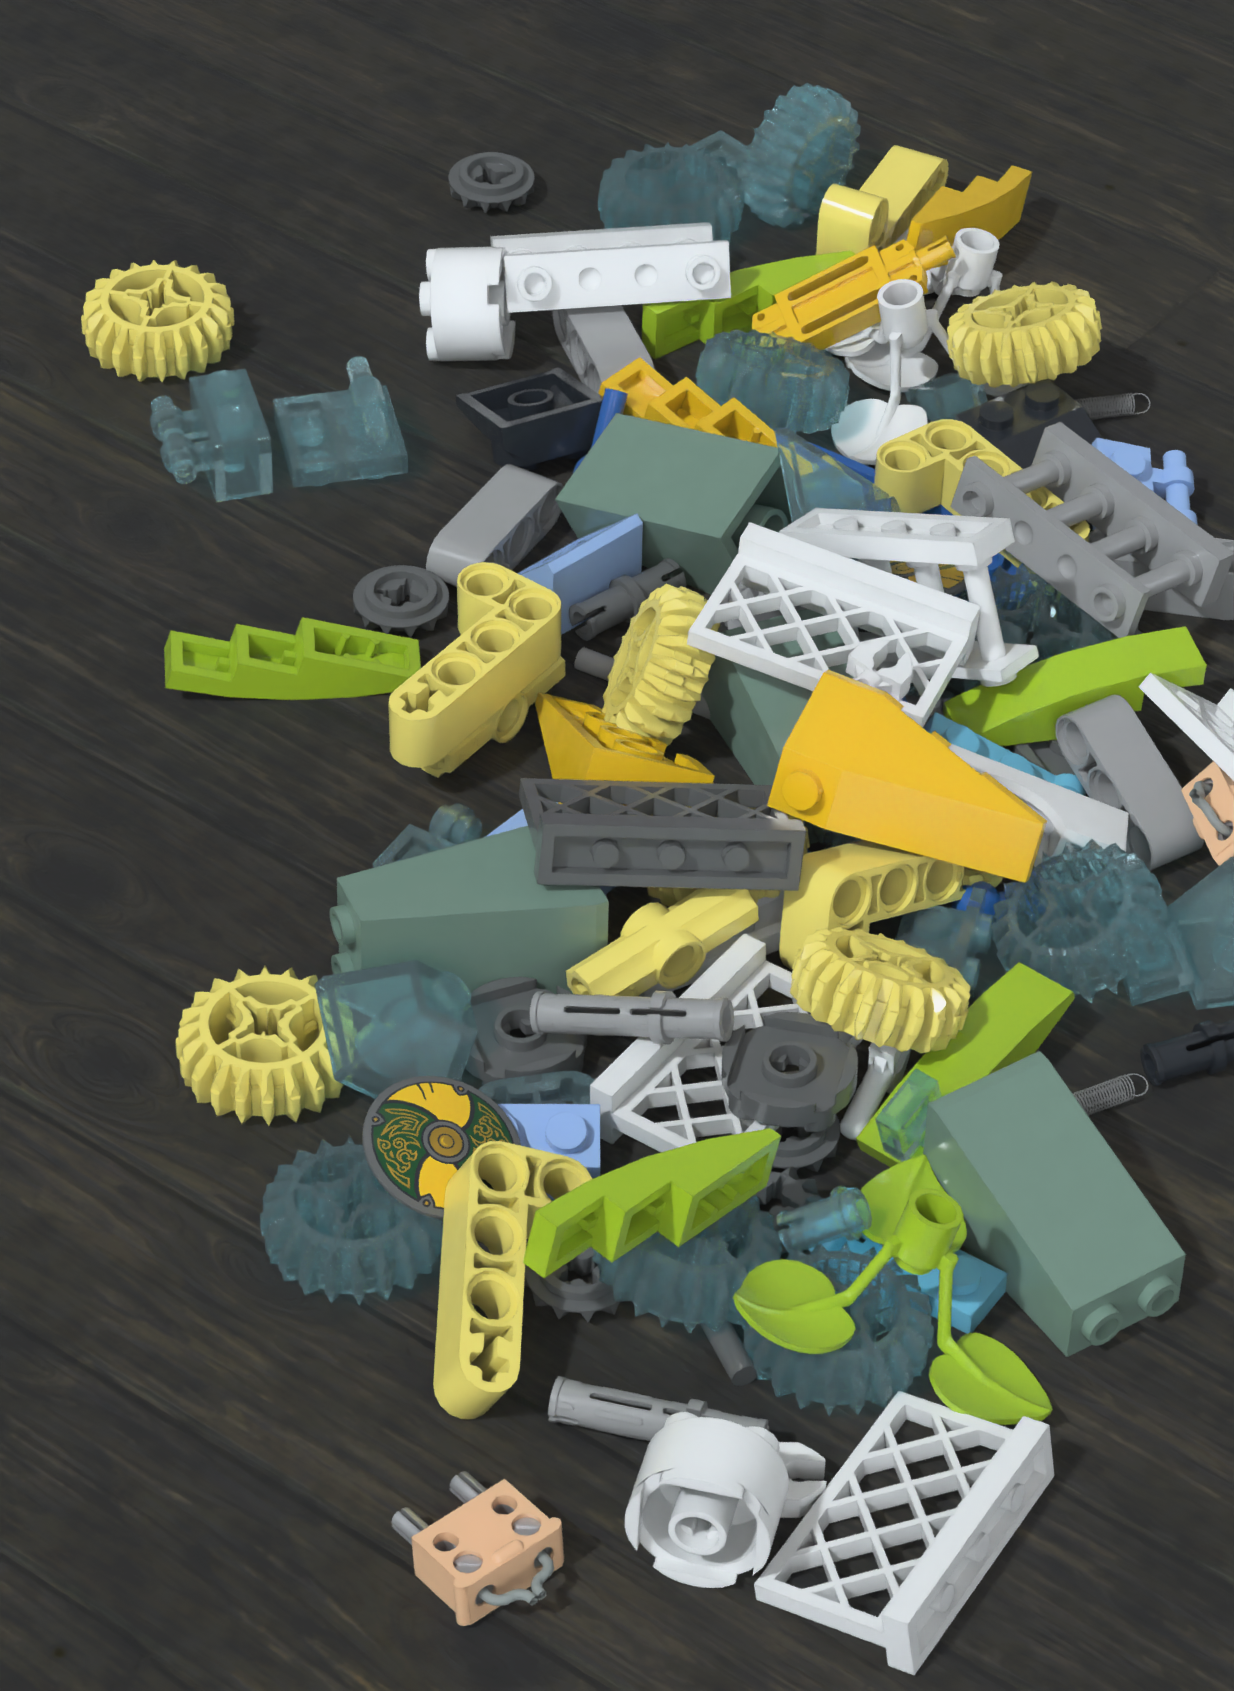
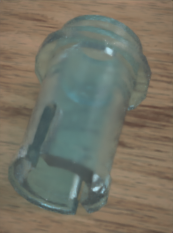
[777,1186,872,1255]

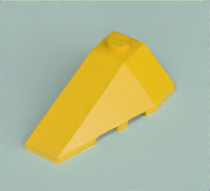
[767,670,1047,883]
[535,692,715,816]

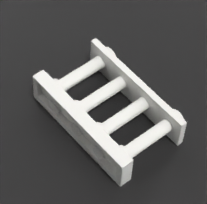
[490,222,731,313]
[779,508,1039,687]

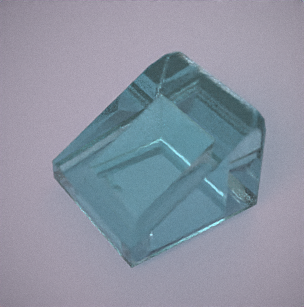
[905,373,988,422]

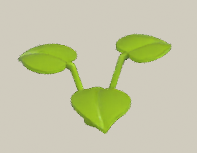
[732,1154,1053,1425]

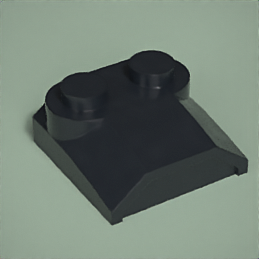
[455,367,603,471]

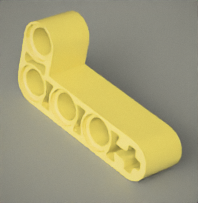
[816,145,948,255]
[873,419,1090,591]
[389,562,561,768]
[779,840,1003,970]
[433,1141,592,1419]

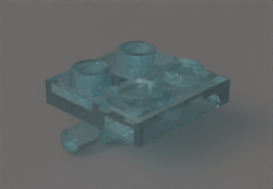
[273,356,408,487]

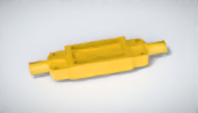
[723,235,956,368]

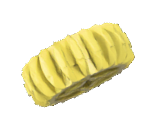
[81,260,234,382]
[946,282,1102,388]
[602,584,720,747]
[789,927,971,1053]
[176,966,358,1126]

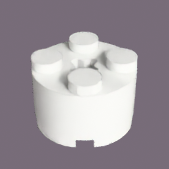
[419,247,515,361]
[624,1412,789,1588]

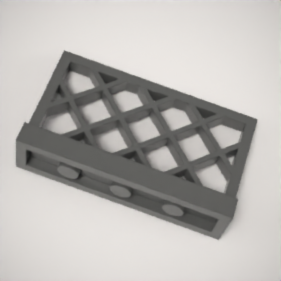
[519,778,806,891]

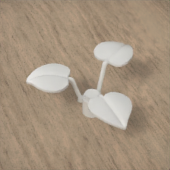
[844,228,1002,392]
[824,279,1030,465]

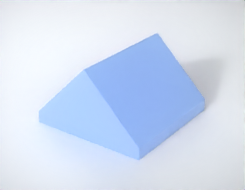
[518,513,643,635]

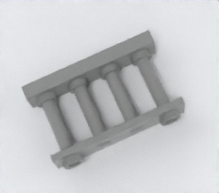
[950,422,1234,638]

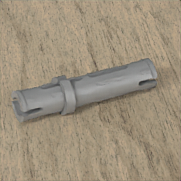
[530,990,734,1045]
[548,1376,769,1441]

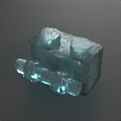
[150,369,273,502]

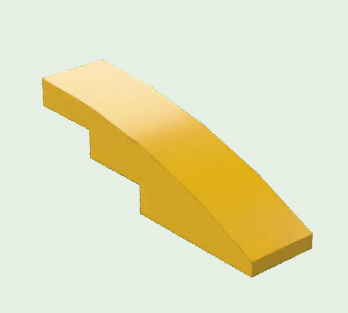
[906,165,1032,269]
[598,357,819,486]

